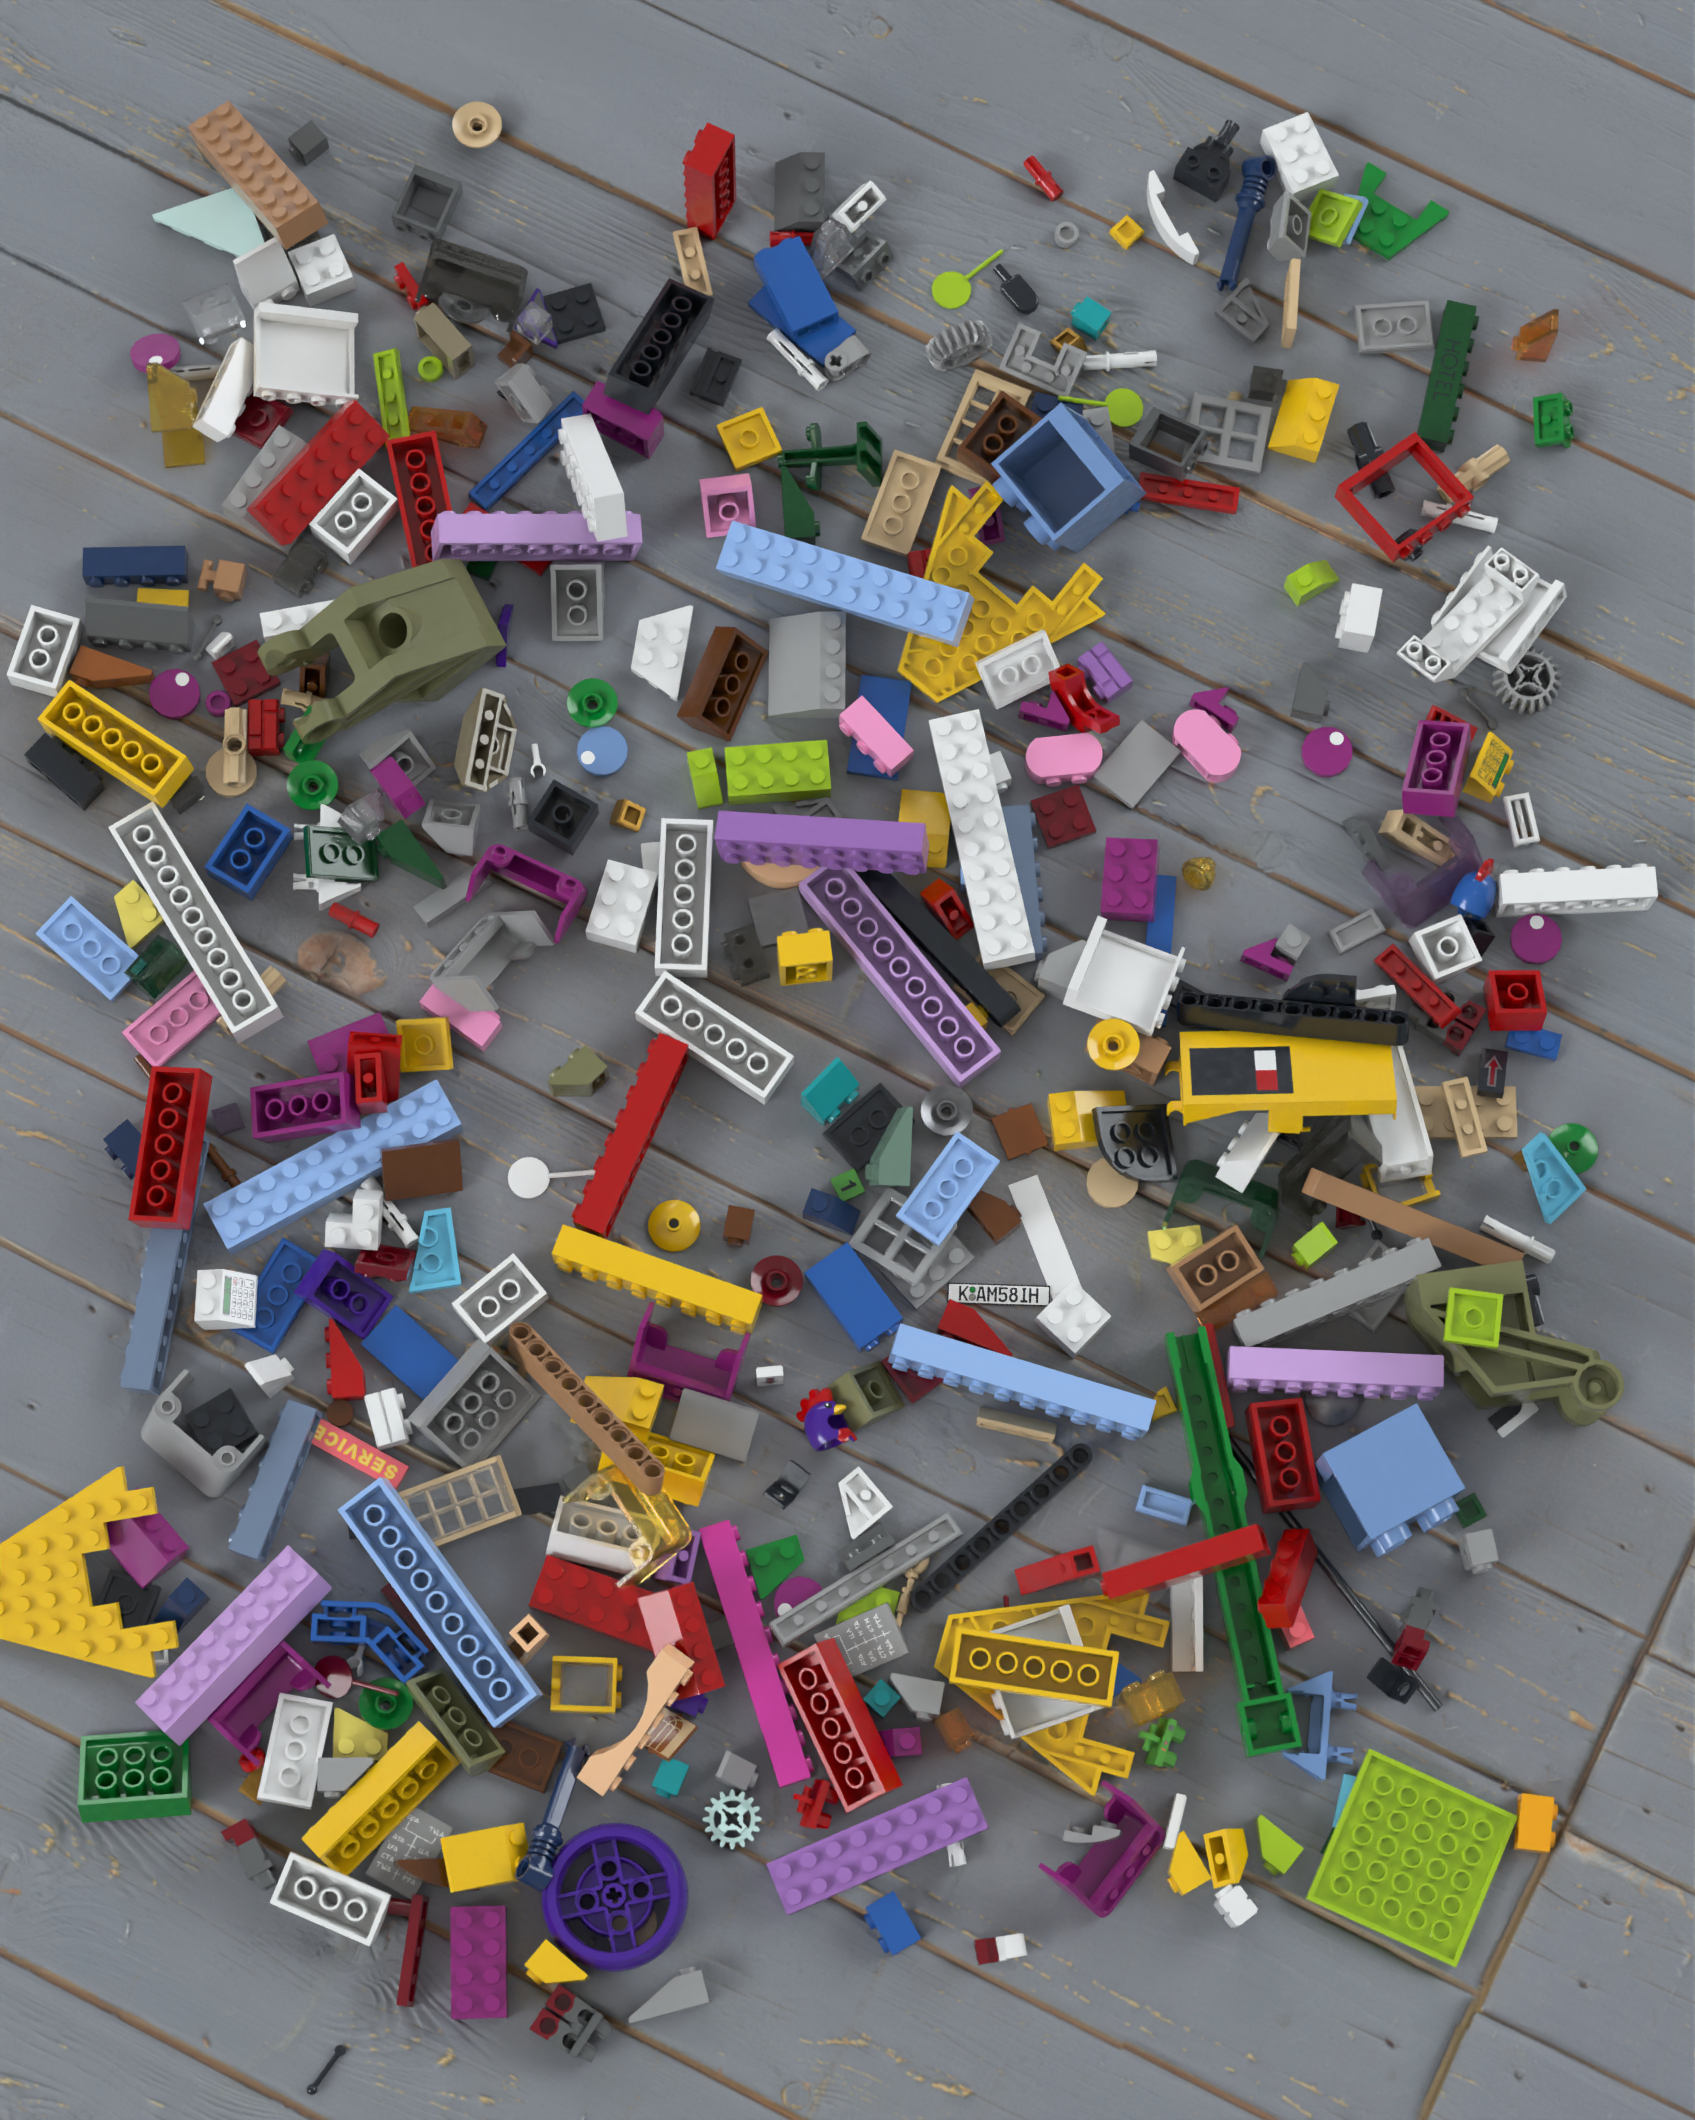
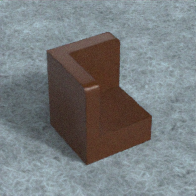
[497,330,533,369]

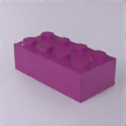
[1402,720,1471,817]
[250,1071,361,1144]
[450,1906,508,2020]

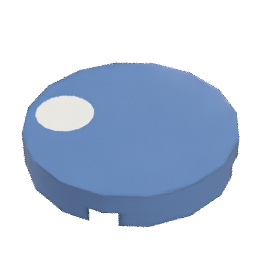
[577,726,628,777]

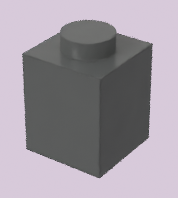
[288,120,329,166]

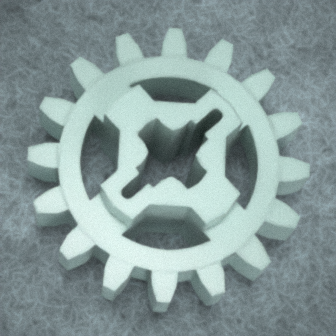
[703,1790,762,1850]

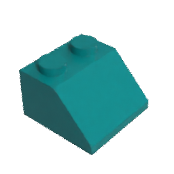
[801,1057,860,1126]

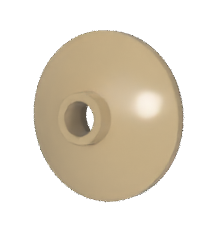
[452,102,502,148]

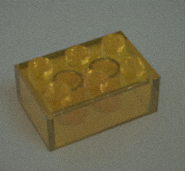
[1116,1670,1185,1731]

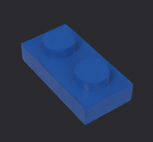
[1505,1029,1562,1061]

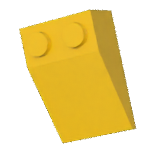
[898,789,950,869]
[1047,1091,1127,1151]
[570,1376,664,1445]
[440,1823,529,1893]

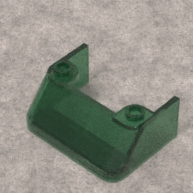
[1160,1159,1282,1262]

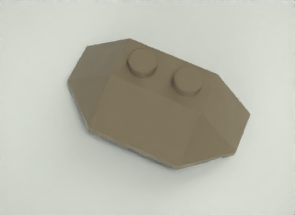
[454,687,517,793]

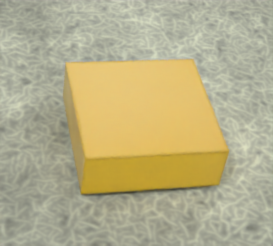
[1109,215,1144,251]

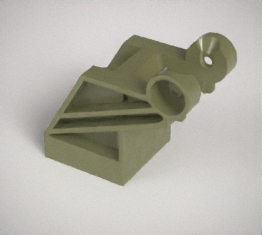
[257,559,507,744]
[1403,1260,1624,1426]

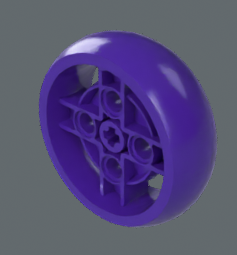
[541,1823,688,1972]

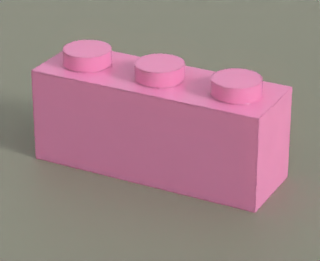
[839,696,914,777]
[419,984,502,1052]

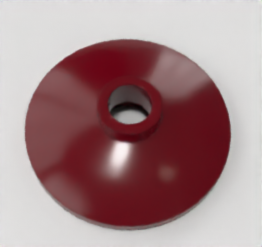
[750,1255,803,1307]

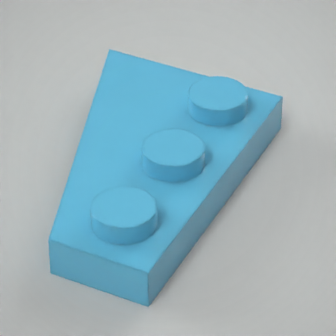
[1522,1132,1586,1224]
[409,1207,462,1294]

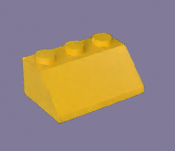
[1267,378,1339,463]

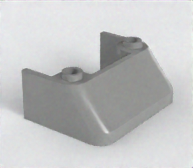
[429,910,555,1012]
[141,1369,269,1498]

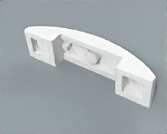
[1147,170,1199,265]

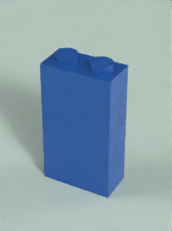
[754,236,839,341]
[804,1242,903,1353]

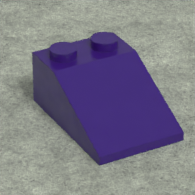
[293,1249,394,1340]

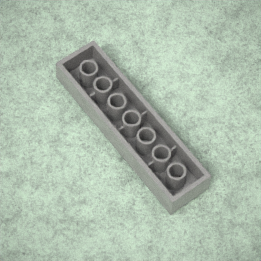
[1232,1237,1442,1348]

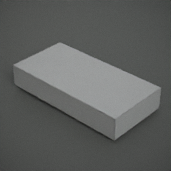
[1327,908,1386,955]

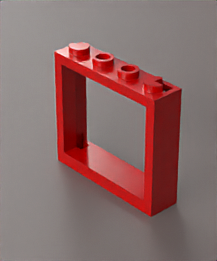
[1334,432,1474,563]

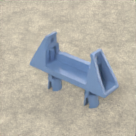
[1281,1671,1358,1782]

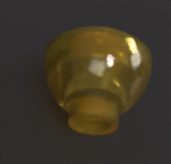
[1182,857,1216,891]

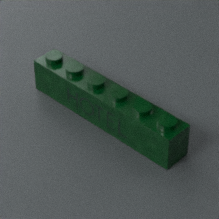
[1417,300,1479,453]

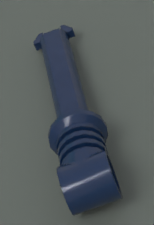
[1216,155,1277,292]
[515,1738,590,1891]

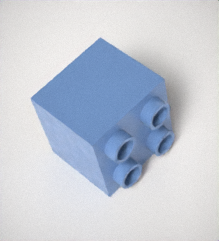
[991,403,1146,553]
[1315,1403,1465,1558]

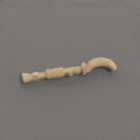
[896,1558,929,1631]

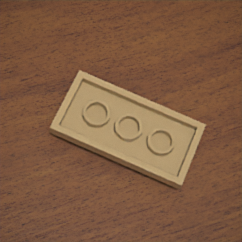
[861,449,942,558]
[1414,1086,1517,1139]

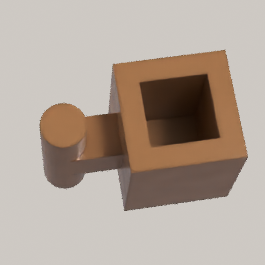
[197,560,247,602]

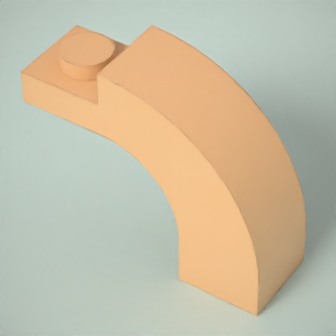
[741,862,820,889]
[506,1614,549,1666]

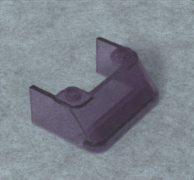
[1362,814,1484,929]

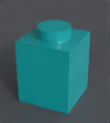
[1071,296,1112,341]
[863,1679,901,1720]
[652,1758,690,1800]

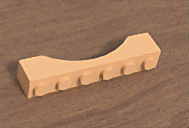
[576,1643,695,1797]

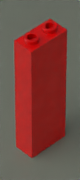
[1100,1524,1271,1603]

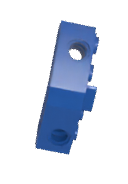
[310,1600,431,1687]

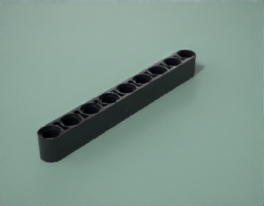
[854,870,1021,1028]
[1177,992,1410,1046]
[910,1443,1093,1613]

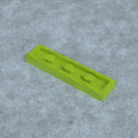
[373,348,410,448]

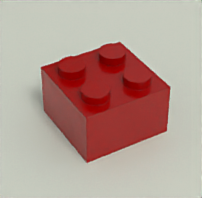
[1483,970,1547,1031]

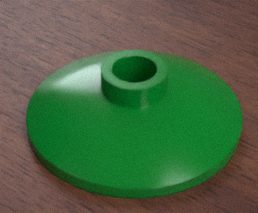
[567,678,618,728]
[287,760,338,810]
[1548,1123,1598,1175]
[359,1677,413,1730]

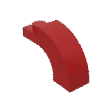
[1048,663,1120,734]

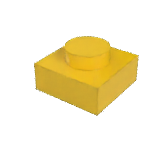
[965,1002,988,1030]

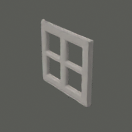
[1181,392,1272,474]
[849,1187,957,1287]

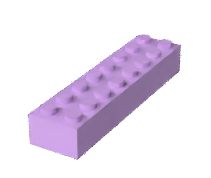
[431,511,643,561]
[1225,1346,1444,1401]
[135,1545,332,1746]

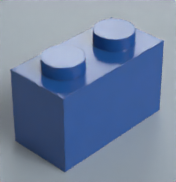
[863,1891,921,1956]

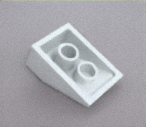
[233,237,300,310]

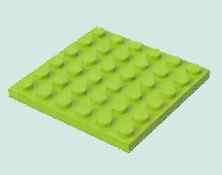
[1305,1748,1518,1968]

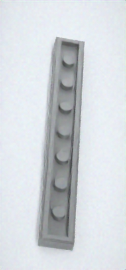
[769,1512,963,1648]

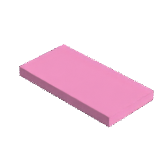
[122,971,221,1067]

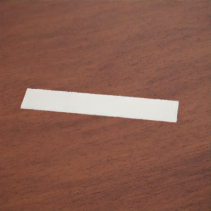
[1008,1175,1082,1300]

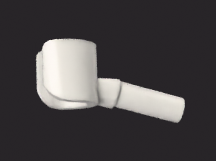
[531,744,546,778]
[347,1646,365,1677]

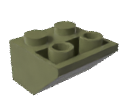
[548,1045,610,1097]

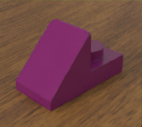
[1189,687,1239,733]
[1018,690,1070,733]
[1240,938,1294,982]

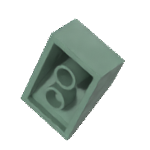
[865,1107,913,1187]

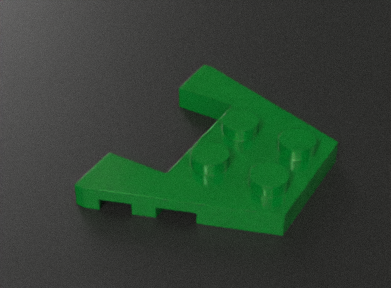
[1353,162,1450,261]

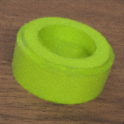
[418,356,444,383]

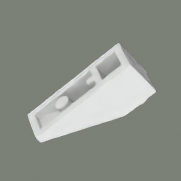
[244,1354,295,1399]

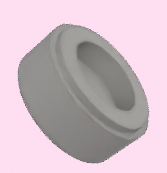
[1054,222,1079,248]

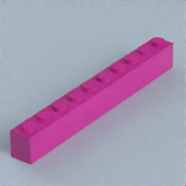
[698,1520,814,1789]

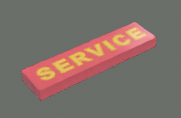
[312,1418,410,1491]

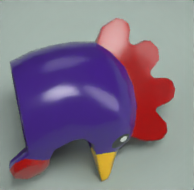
[796,1388,857,1452]

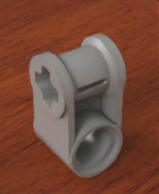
[824,335,872,382]

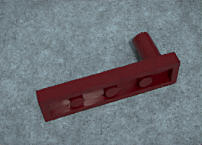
[386,1894,430,2008]

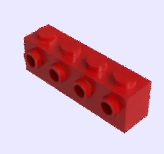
[1257,1529,1318,1628]

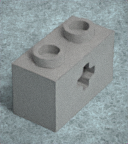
[1458,1529,1499,1575]

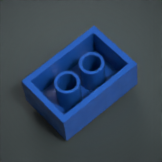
[204,804,293,901]

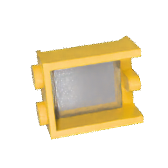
[1359,1161,1441,1207]
[550,1656,622,1715]

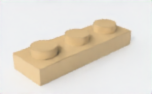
[673,227,713,298]
[1441,1076,1488,1159]

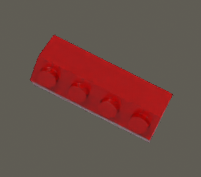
[637,1582,725,1701]

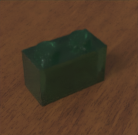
[124,934,189,1000]

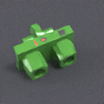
[1138,1717,1186,1768]

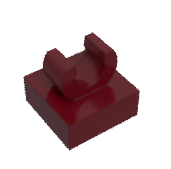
[1335,1206,1366,1230]

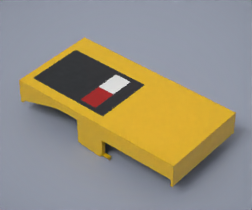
[1164,1031,1397,1134]

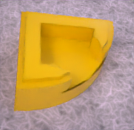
[1151,1387,1177,1422]

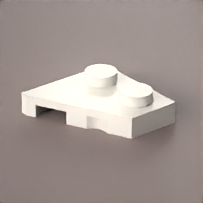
[838,1466,893,1540]

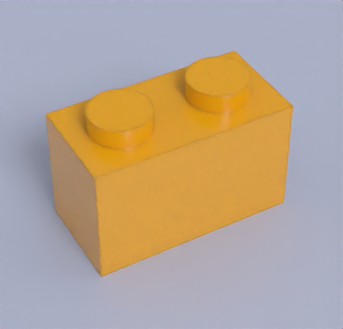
[1513,1793,1558,1853]

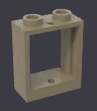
[414,303,475,380]

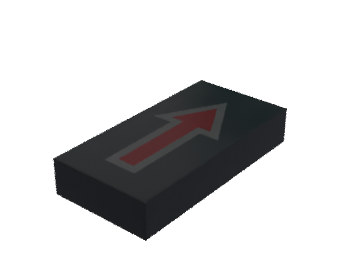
[1477,1048,1508,1099]

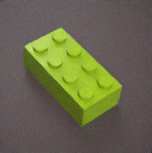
[725,740,831,805]

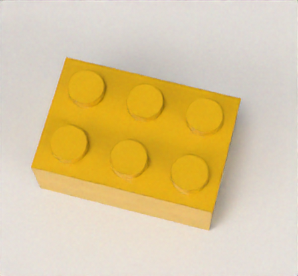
[777,928,833,986]

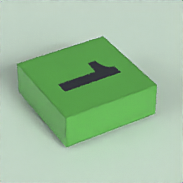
[830,1168,865,1202]

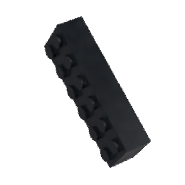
[603,278,714,415]

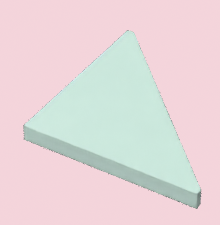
[152,188,265,258]

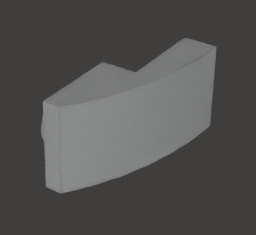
[1063,1821,1122,1845]

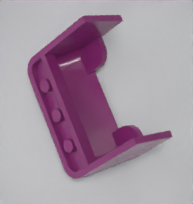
[465,844,588,944]
[627,1301,751,1403]
[206,1640,331,1766]
[1038,1780,1165,1918]

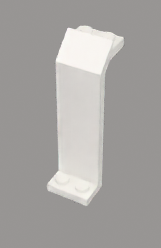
[1357,985,1434,1183]

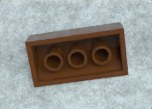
[677,626,769,742]

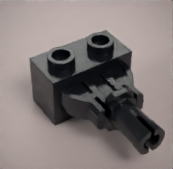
[1173,120,1240,203]

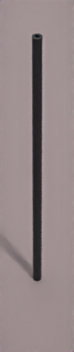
[1228,1433,1443,1712]

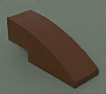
[393,1858,480,1891]

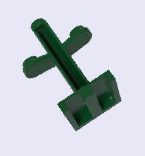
[777,421,883,491]

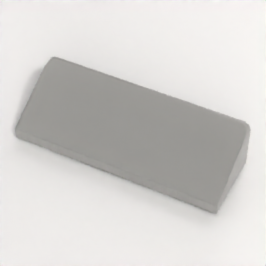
[413,864,491,928]

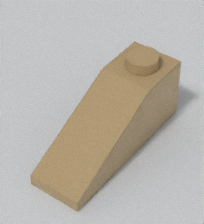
[1378,809,1462,870]

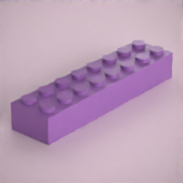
[715,811,929,875]
[766,1777,990,1915]

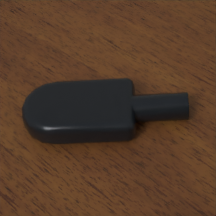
[993,264,1039,314]

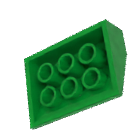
[77,1730,192,1823]

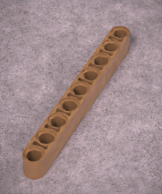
[1301,1167,1525,1265]
[507,1322,665,1495]

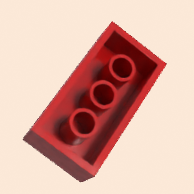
[1244,1397,1321,1514]

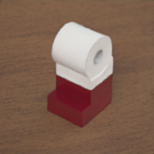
[974,1933,1027,1966]

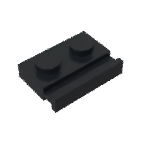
[690,347,742,407]

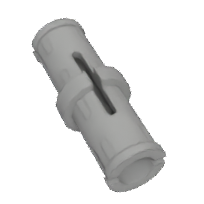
[508,777,529,831]

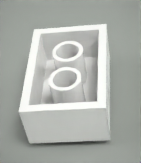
[1260,112,1339,202]
[309,468,400,565]
[7,605,85,697]
[586,859,659,953]
[452,1253,549,1346]

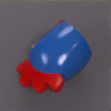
[1450,858,1498,920]

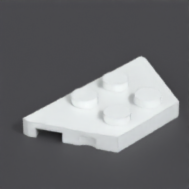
[631,605,693,701]

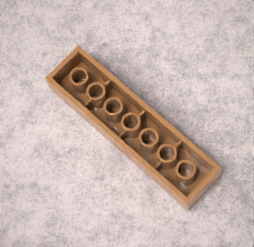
[187,101,328,250]

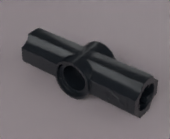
[1347,422,1395,499]

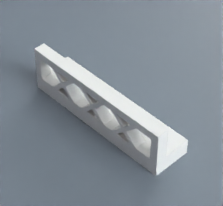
[1170,1576,1203,1672]

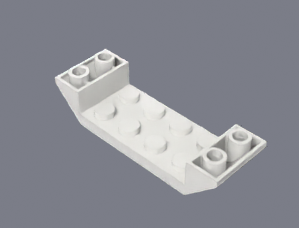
[1397,547,1540,683]

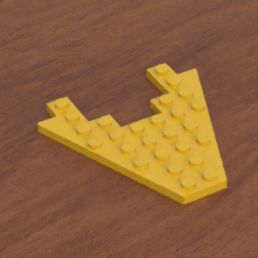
[897,481,1106,703]
[0,1466,179,1678]
[934,1593,1170,1796]

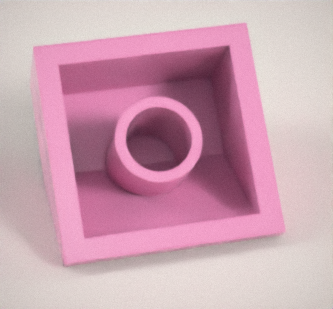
[699,473,756,538]

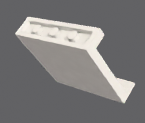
[254,302,359,408]
[1431,546,1567,674]
[1063,916,1187,1037]
[991,1604,1104,1740]

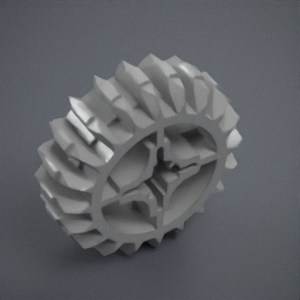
[925,319,993,372]
[1492,646,1562,714]

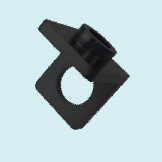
[1276,1116,1318,1152]
[763,1460,811,1510]
[1367,1657,1420,1704]

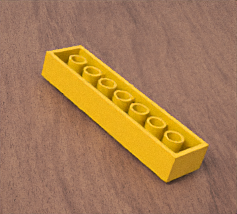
[552,1224,763,1335]

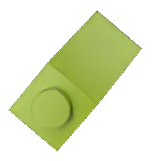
[1283,560,1340,607]
[687,747,723,810]
[1291,1221,1338,1270]
[1255,1814,1304,1876]

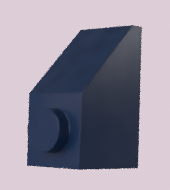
[803,1188,861,1236]
[154,1577,210,1635]

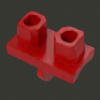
[792,1779,839,1829]

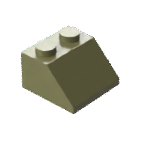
[828,1360,905,1432]

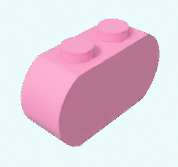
[1172,709,1241,783]
[1025,733,1103,787]

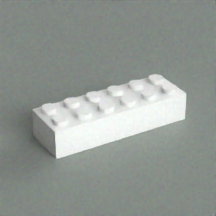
[558,414,627,542]
[655,818,714,978]
[1494,864,1658,918]
[635,971,794,1105]

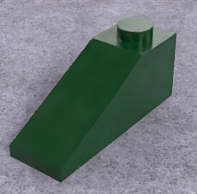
[781,466,820,545]
[376,819,447,889]

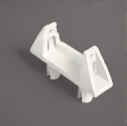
[293,804,362,911]

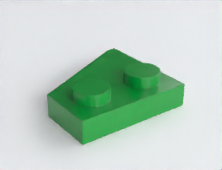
[746,1535,805,1600]

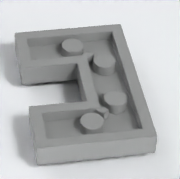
[999,323,1088,397]
[881,1234,975,1311]

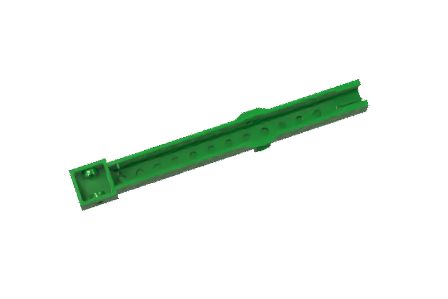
[1163,1326,1302,1759]

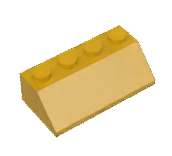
[596,1432,716,1507]

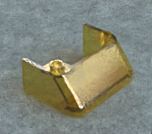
[146,362,206,469]
[562,1463,692,1588]

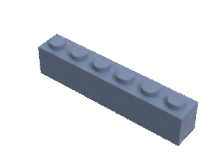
[1001,804,1047,960]
[228,1399,324,1564]

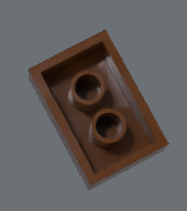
[956,391,1042,484]

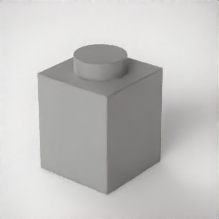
[1273,923,1311,966]

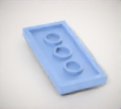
[35,896,148,1002]
[896,1131,1000,1247]

